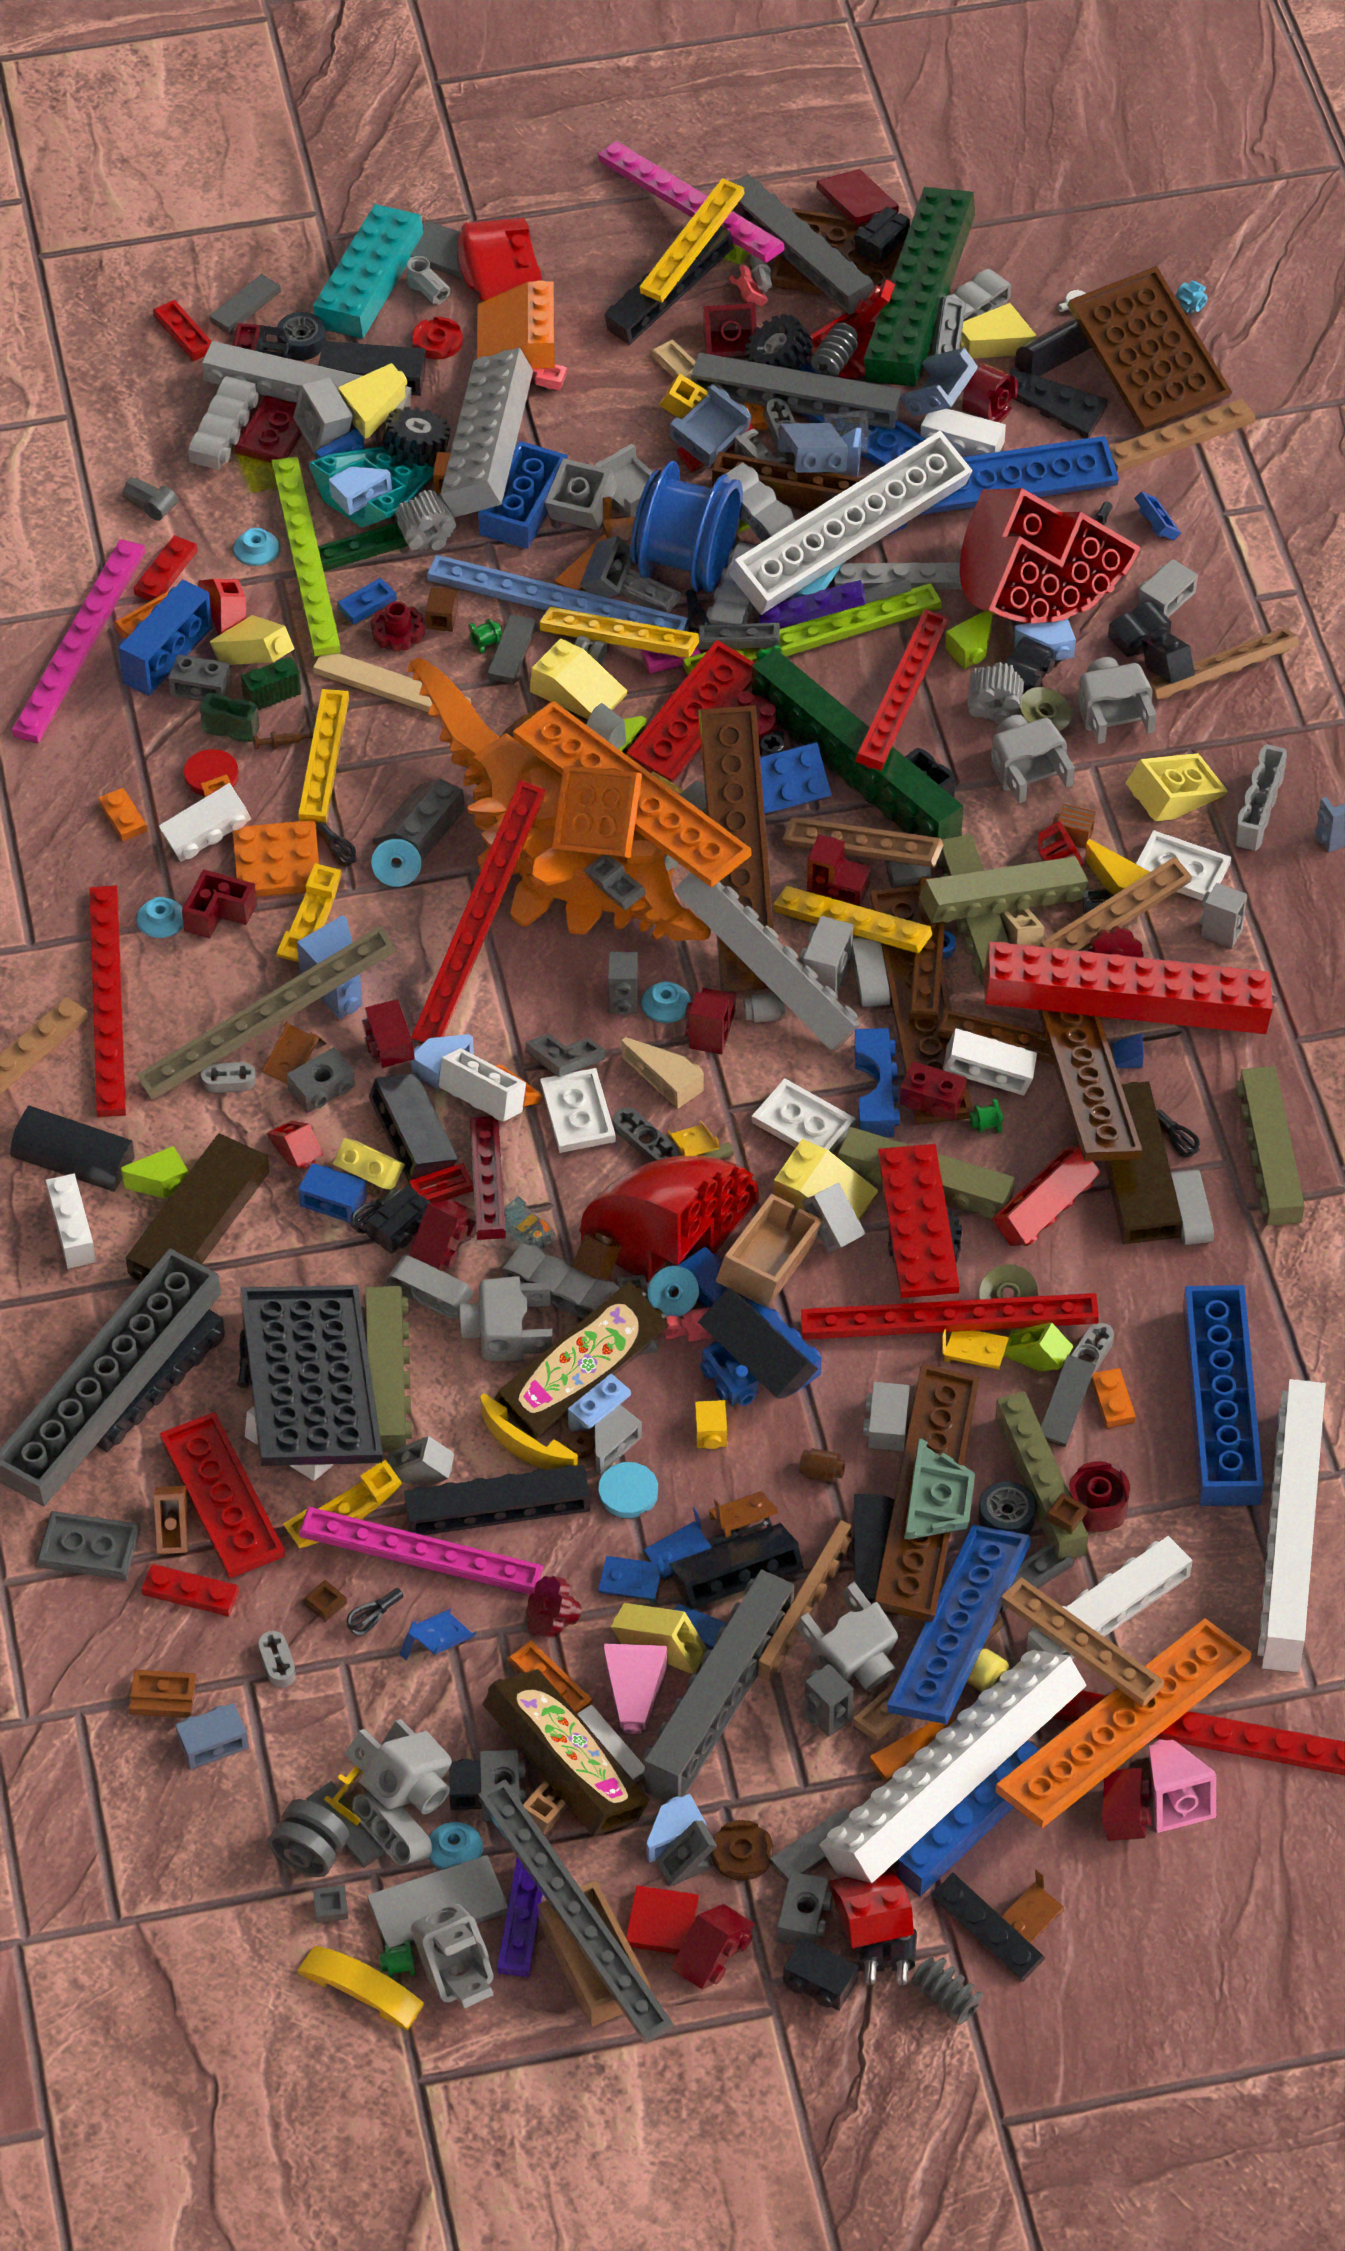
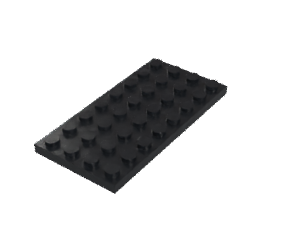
[240,1285,383,1466]

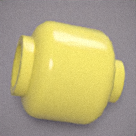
[967,1649,1009,1692]

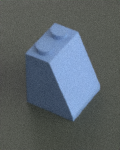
[297,915,363,1019]

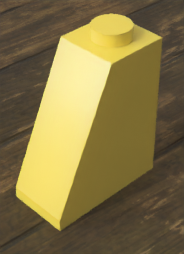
[959,303,1036,359]
[338,363,407,439]
[210,615,294,665]
[611,1603,708,1674]

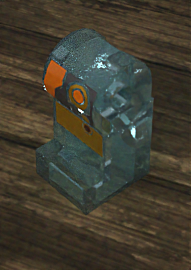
[504,1196,556,1250]

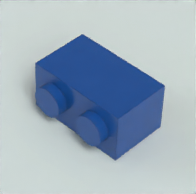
[298,1163,367,1223]

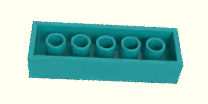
[313,204,423,339]

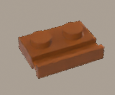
[129,1669,197,1718]

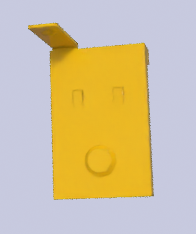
[667,1120,719,1156]
[942,1329,1009,1370]
[324,1766,363,1826]

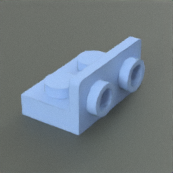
[568,1374,631,1432]

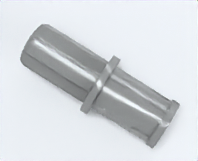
[749,255,772,293]

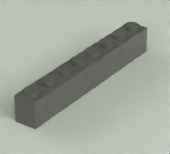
[732,174,874,315]
[691,353,902,429]

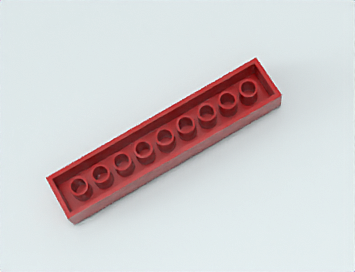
[984,941,1273,1034]

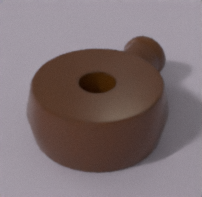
[567,1430,595,1458]

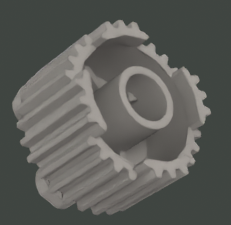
[395,490,456,551]
[967,662,1024,724]

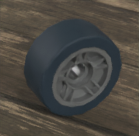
[277,312,326,360]
[978,1481,1037,1535]

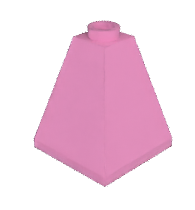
[604,1644,668,1734]
[1149,1739,1216,1833]

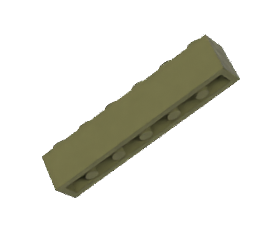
[936,834,1009,985]
[919,856,1089,923]
[1235,1066,1305,1226]
[838,1127,1015,1218]
[366,1286,412,1452]
[995,1391,1088,1562]

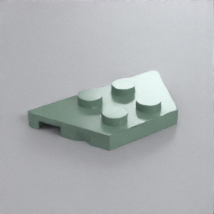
[904,1439,975,1540]

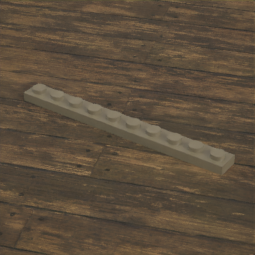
[137,925,396,1100]

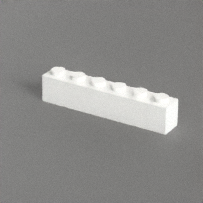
[1027,1536,1192,1659]

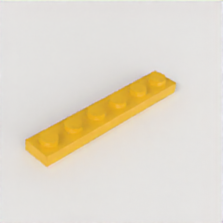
[639,178,745,302]
[539,607,699,658]
[298,689,349,823]
[773,886,932,953]

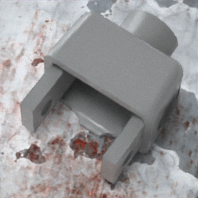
[1078,657,1157,744]
[991,715,1075,803]
[460,1276,552,1361]
[795,1582,898,1691]
[345,1719,452,1814]
[411,1903,494,2008]

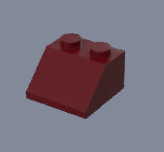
[702,303,757,357]

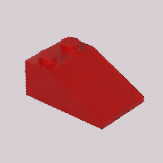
[828,1868,914,1948]

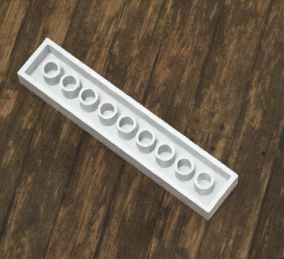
[729,431,972,615]
[1257,1379,1326,1673]
[819,1649,1087,1883]

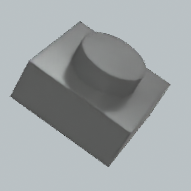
[313,1885,349,1923]

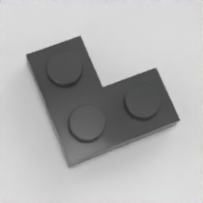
[525,1033,605,1077]

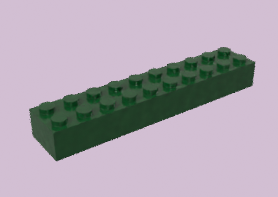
[864,187,975,387]
[751,649,963,840]

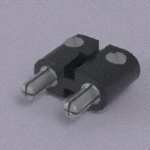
[859,1929,917,1985]

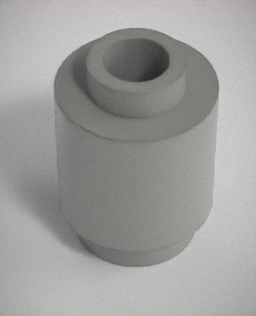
[743,992,785,1023]

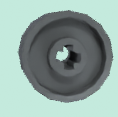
[267,1799,350,1877]

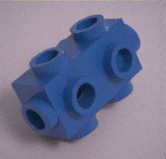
[700,1342,760,1406]

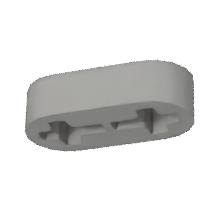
[201,1062,256,1093]
[258,1631,296,1688]

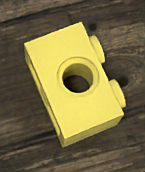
[333,1138,405,1190]

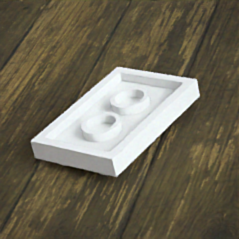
[1136,830,1231,901]
[540,1068,616,1153]
[752,1078,856,1153]

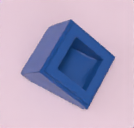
[1112,1034,1144,1068]

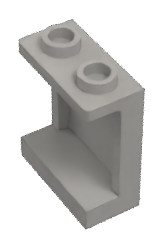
[594,444,652,517]

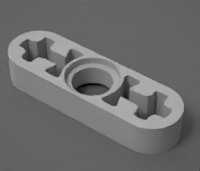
[1059,1323,1114,1377]

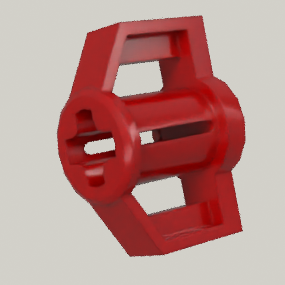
[1037,820,1086,867]

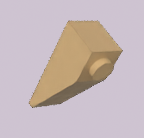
[999,908,1044,947]
[621,1037,704,1109]

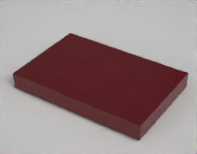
[816,169,899,225]
[234,396,302,463]

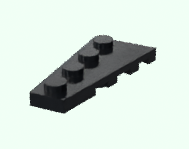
[1009,368,1108,439]

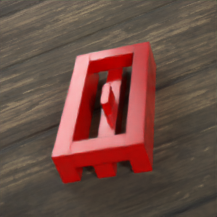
[409,1163,474,1204]

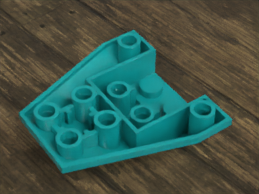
[309,446,435,528]

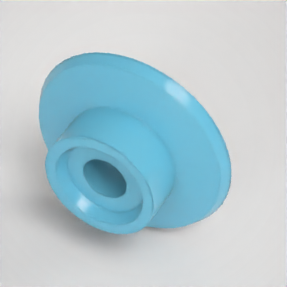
[233,528,281,566]
[371,839,421,887]
[136,897,183,938]
[641,981,692,1023]
[648,1266,699,1317]
[429,1822,483,1870]

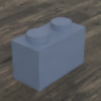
[175,1703,249,1770]

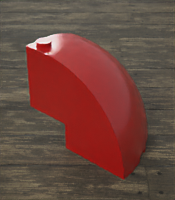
[959,488,1141,623]
[579,1156,759,1283]

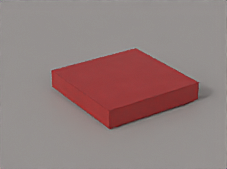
[626,1885,699,1954]

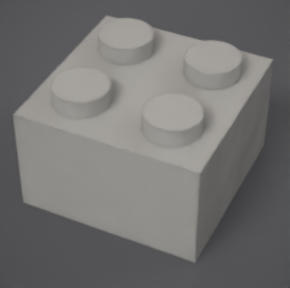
[293,377,353,454]
[544,458,618,530]
[800,916,853,995]

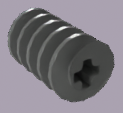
[810,323,858,377]
[911,1957,983,2025]

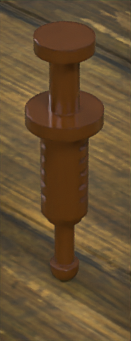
[253,731,314,750]

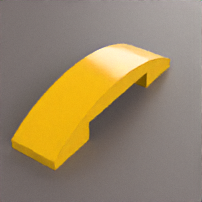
[276,863,342,962]
[480,1393,578,1470]
[283,1460,402,1548]
[297,1946,424,2030]

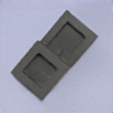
[584,855,646,910]

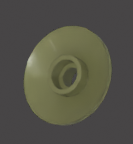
[1020,687,1072,732]
[979,1264,1038,1299]

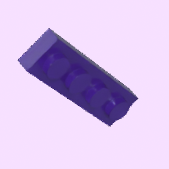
[759,580,866,629]
[497,1857,544,1977]

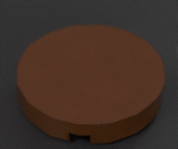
[711,1820,774,1881]

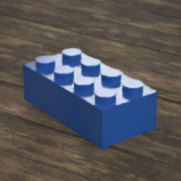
[478,441,568,549]
[118,579,213,696]
[760,742,832,815]

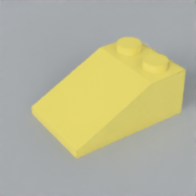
[530,638,627,719]
[1125,753,1228,821]
[774,1139,878,1221]

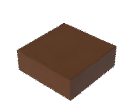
[1045,1493,1088,1534]
[303,1580,347,1622]

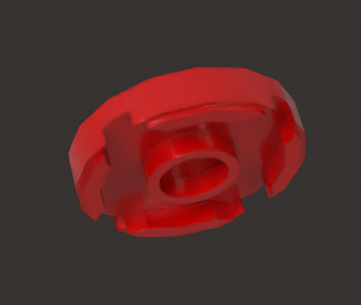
[412,316,463,360]
[184,749,239,796]

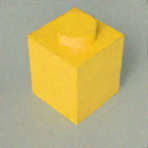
[695,1400,727,1449]

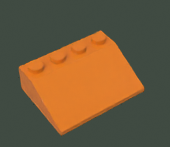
[477,281,555,369]

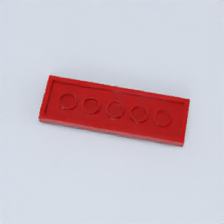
[626,640,755,785]
[878,1144,960,1299]
[160,1412,285,1579]

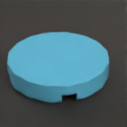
[598,1462,658,1518]

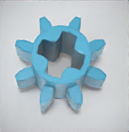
[1176,280,1208,314]

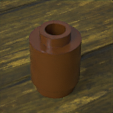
[799,1448,845,1483]

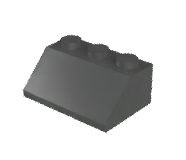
[372,779,464,862]

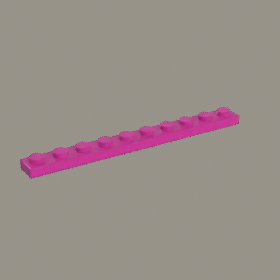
[598,141,785,263]
[12,539,145,743]

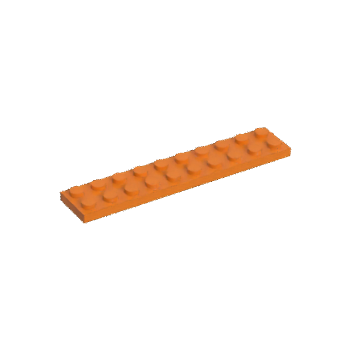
[513,701,752,888]
[995,1618,1251,1828]

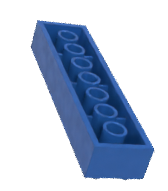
[1183,1285,1264,1506]

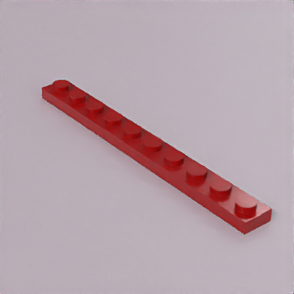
[855,609,950,771]
[411,779,546,1044]
[89,885,126,1117]
[801,1293,1099,1340]
[1052,1690,1345,1775]

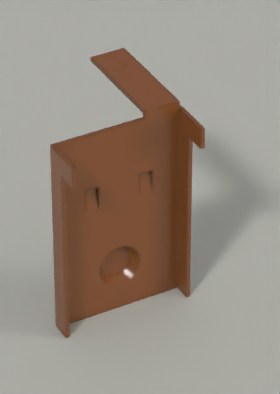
[603,496,635,545]
[262,1021,327,1084]
[709,1491,778,1538]
[1001,1869,1064,1944]

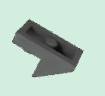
[656,1820,717,1885]

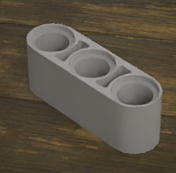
[852,937,890,1008]
[1171,1169,1214,1245]
[386,1255,474,1319]
[352,1792,432,1866]

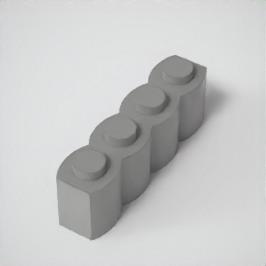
[932,269,1012,344]
[188,376,259,470]
[726,463,796,542]
[707,542,757,625]
[1235,744,1287,851]
[503,1244,620,1320]

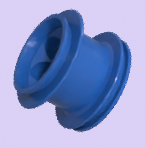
[630,461,743,593]

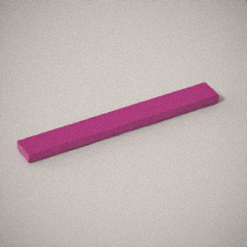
[299,1506,543,1595]

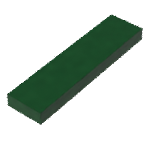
[318,522,409,571]

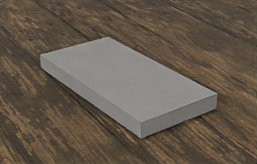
[367,1855,508,1948]

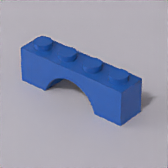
[854,1028,900,1137]

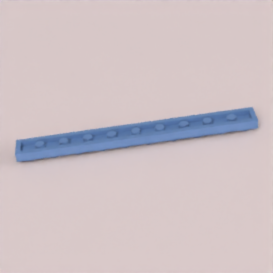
[427,555,688,631]

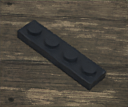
[931,1872,1045,1982]

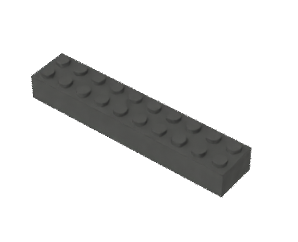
[0,1248,221,1507]

